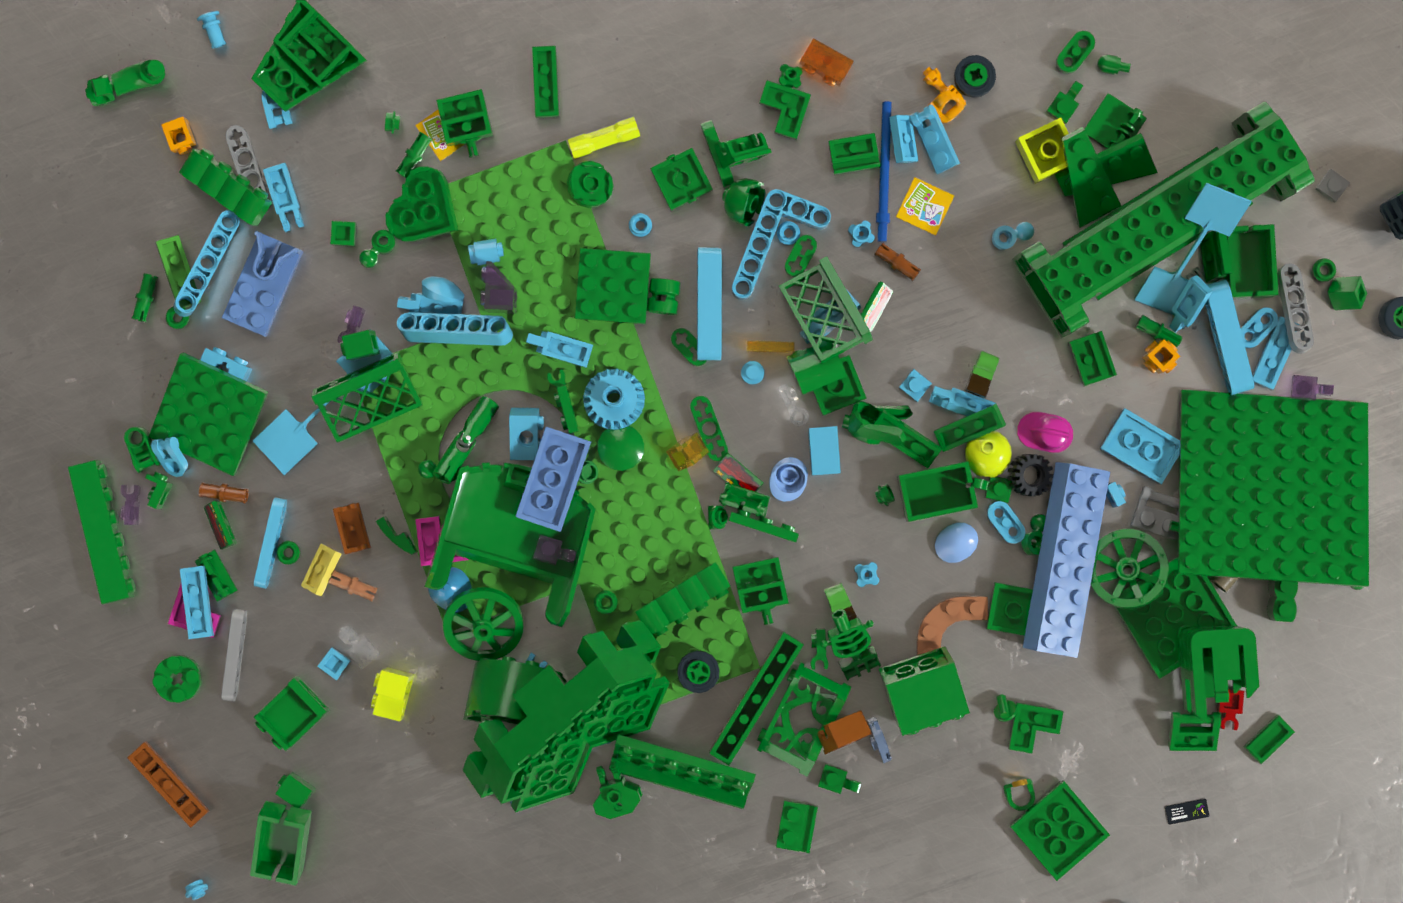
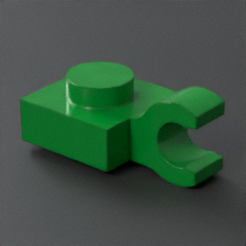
[1046,81,1083,124]
[970,476,1012,503]
[810,628,829,670]
[818,763,861,794]

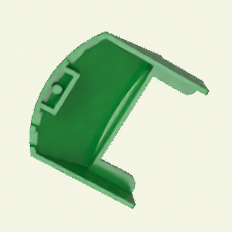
[424,462,596,627]

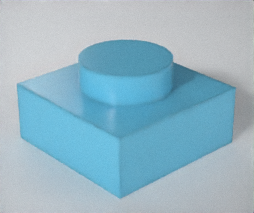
[899,369,932,402]
[1106,482,1126,508]
[317,647,351,680]

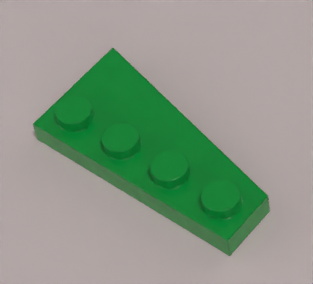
[1061,127,1122,228]
[1054,133,1158,196]

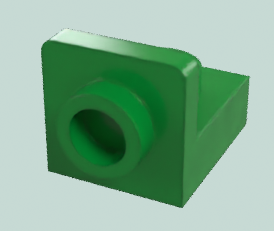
[145,471,173,509]

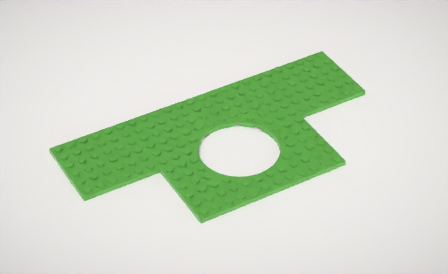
[359,140,760,704]

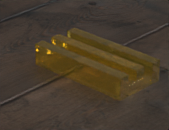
[747,341,795,353]

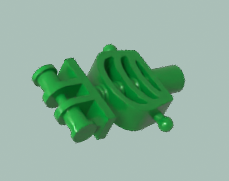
[820,609,881,681]

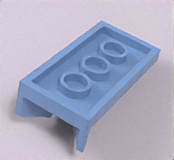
[222,231,303,337]
[515,427,591,532]

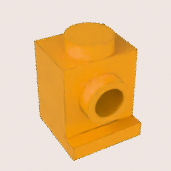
[161,116,196,155]

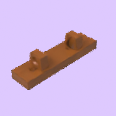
[127,741,210,828]

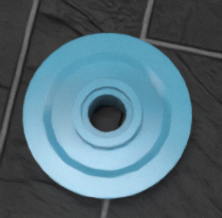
[583,368,645,430]

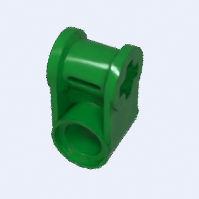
[124,427,161,473]

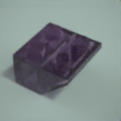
[480,261,518,314]

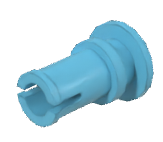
[197,11,226,49]

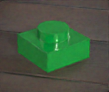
[330,221,356,246]

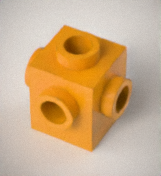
[1142,339,1180,374]

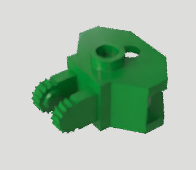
[593,761,643,819]

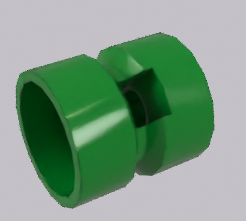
[647,278,680,315]

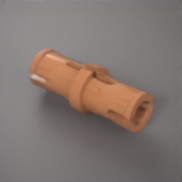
[328,570,378,602]

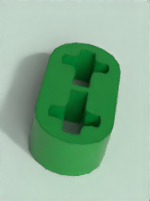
[785,235,817,277]
[671,328,707,367]

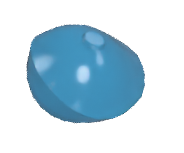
[428,567,472,613]

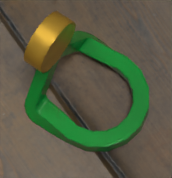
[1003,779,1035,811]

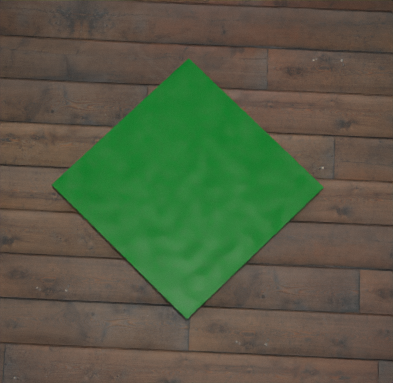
[1178,390,1369,587]

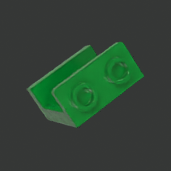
[254,676,330,751]

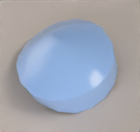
[769,457,808,502]
[935,523,978,563]

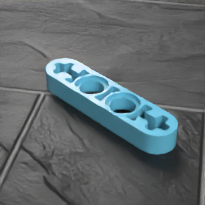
[254,497,287,589]

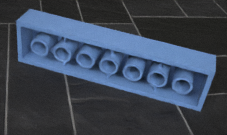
[1023,462,1110,658]

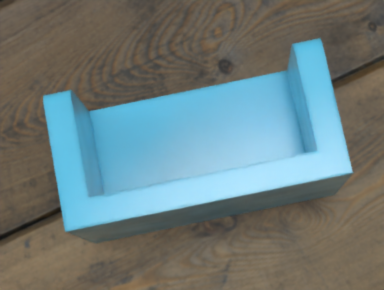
[808,426,841,476]

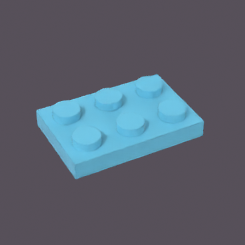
[1100,408,1180,485]

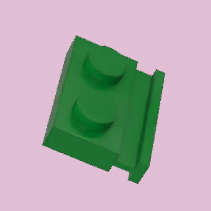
[828,133,880,175]
[1200,231,1233,283]
[1068,331,1117,386]
[776,800,818,854]

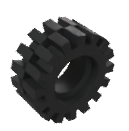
[1007,454,1054,497]

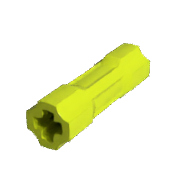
[567,117,640,159]

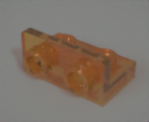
[799,38,854,87]

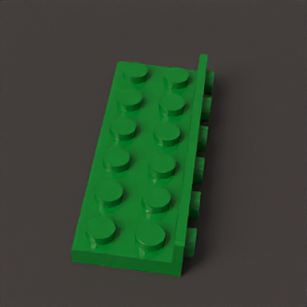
[609,734,756,809]

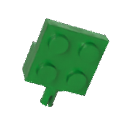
[436,89,493,158]
[732,557,789,625]

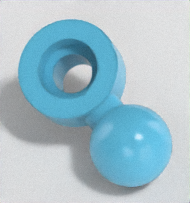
[992,222,1034,250]

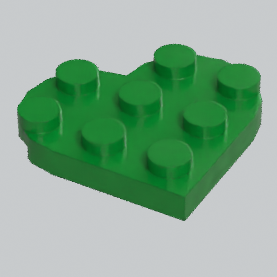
[385,166,458,242]

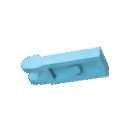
[263,163,304,232]

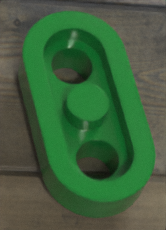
[1056,31,1095,74]

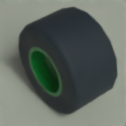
[1378,297,1403,340]

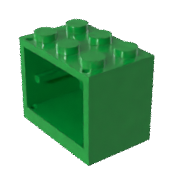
[878,646,970,736]

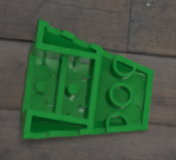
[251,0,367,112]

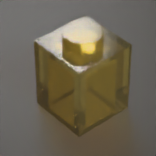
[666,432,709,471]

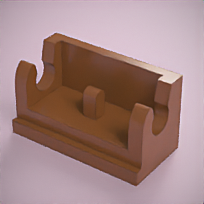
[333,503,371,554]
[818,710,872,755]

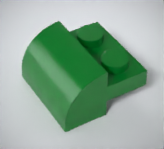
[786,341,847,394]

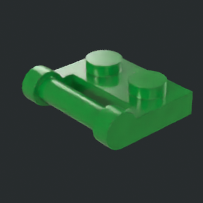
[1168,712,1221,751]

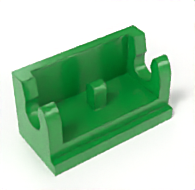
[714,132,772,169]

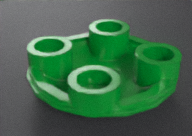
[598,426,644,471]

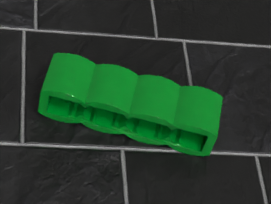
[179,148,272,226]
[635,562,731,637]
[1267,580,1298,622]

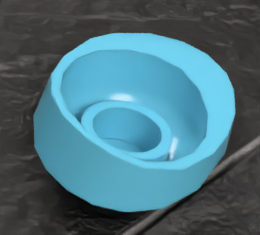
[422,276,465,302]

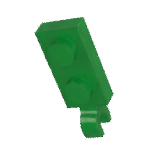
[547,370,579,434]

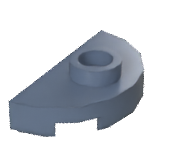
[867,717,892,764]

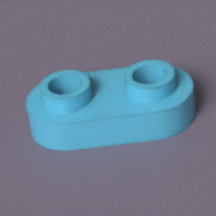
[1241,308,1278,348]
[987,501,1025,544]

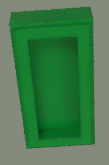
[1243,714,1295,764]

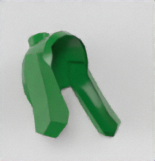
[842,401,913,446]

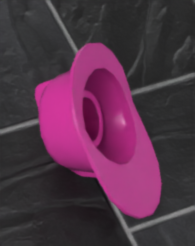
[1017,412,1073,453]

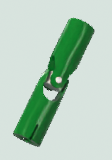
[432,396,499,484]

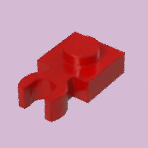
[1217,689,1244,730]

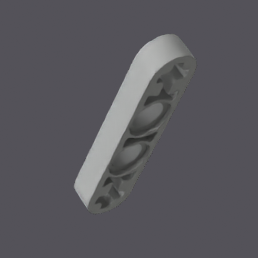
[225,125,270,211]
[1277,263,1314,354]
[222,609,247,702]

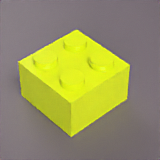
[1015,118,1069,184]

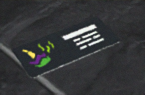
[1165,799,1210,825]

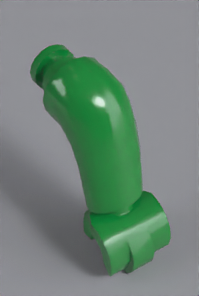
[85,60,165,106]

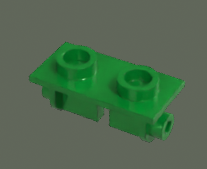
[719,483,770,517]
[195,550,238,602]

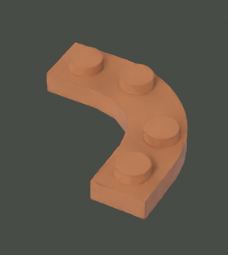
[917,596,988,655]

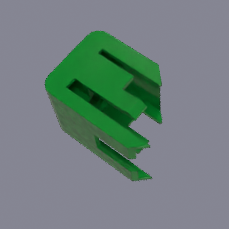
[1178,625,1260,724]

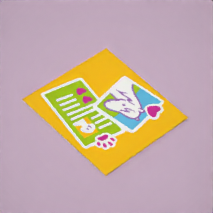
[415,109,465,161]
[896,177,954,236]

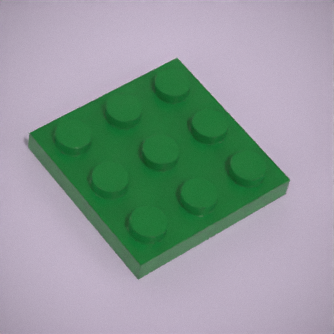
[575,248,651,324]
[1010,780,1110,881]

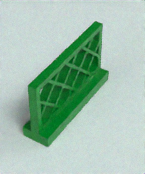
[779,256,873,363]
[311,352,423,443]

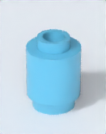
[468,238,504,265]

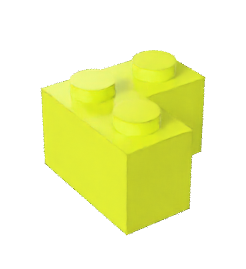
[371,667,415,722]

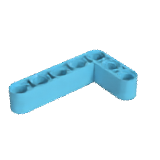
[732,189,831,300]

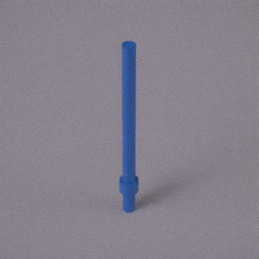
[876,101,892,242]

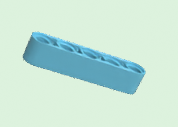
[173,210,240,317]
[697,247,722,360]
[1205,279,1254,395]
[397,312,513,346]

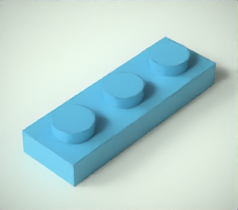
[1252,316,1299,390]
[180,566,214,639]

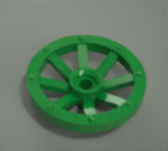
[1091,529,1169,609]
[443,587,524,661]

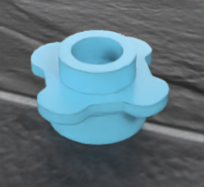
[848,221,875,247]
[855,562,880,587]

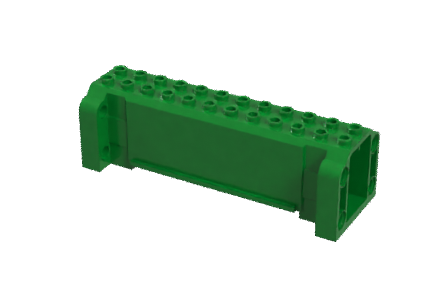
[1012,101,1315,338]

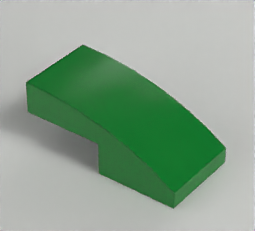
[375,517,417,555]

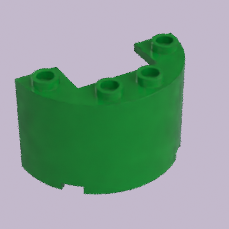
[463,656,567,724]

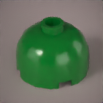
[722,178,766,227]

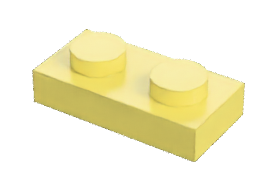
[301,544,341,596]

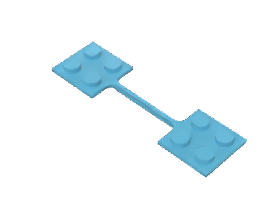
[1135,183,1251,316]
[253,329,393,475]

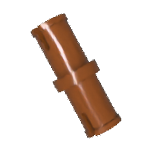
[874,243,921,282]
[199,482,249,504]

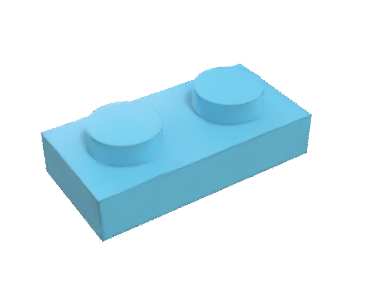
[889,115,918,163]

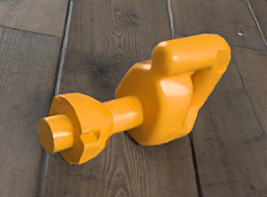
[923,67,966,123]

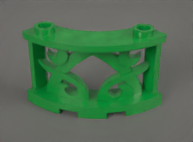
[757,662,851,777]

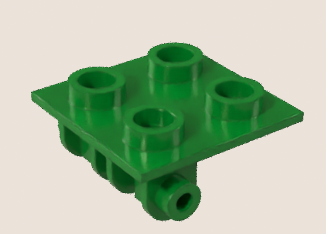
[1085,93,1147,148]

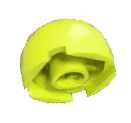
[965,431,1012,478]

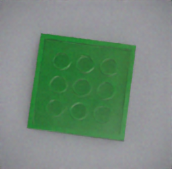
[149,352,268,476]
[1115,556,1237,679]

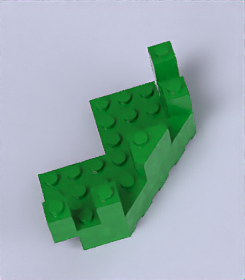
[463,620,670,813]

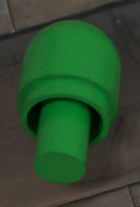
[1097,54,1131,75]

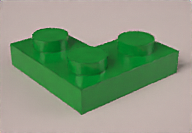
[759,80,811,140]
[1008,702,1064,753]

